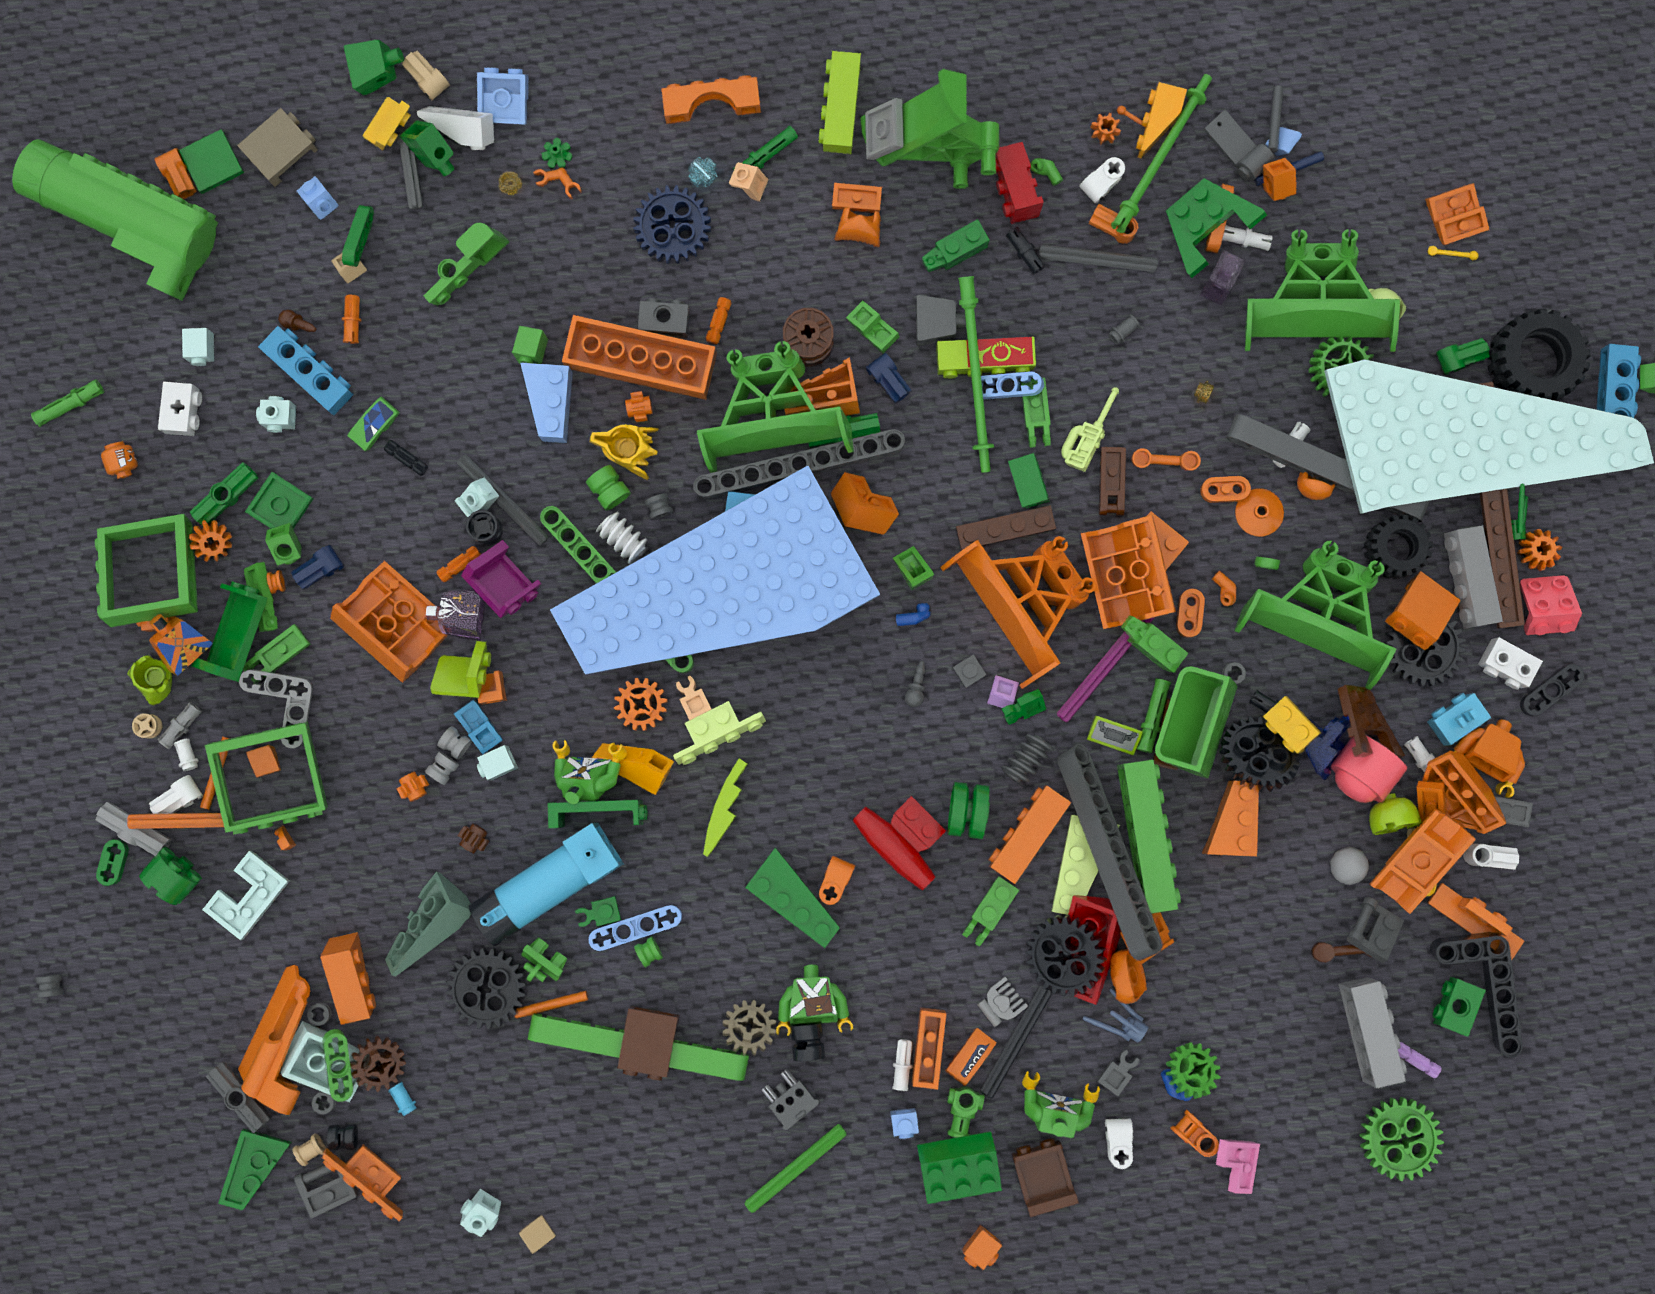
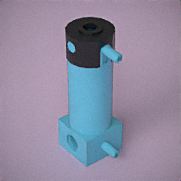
[468,823,624,946]

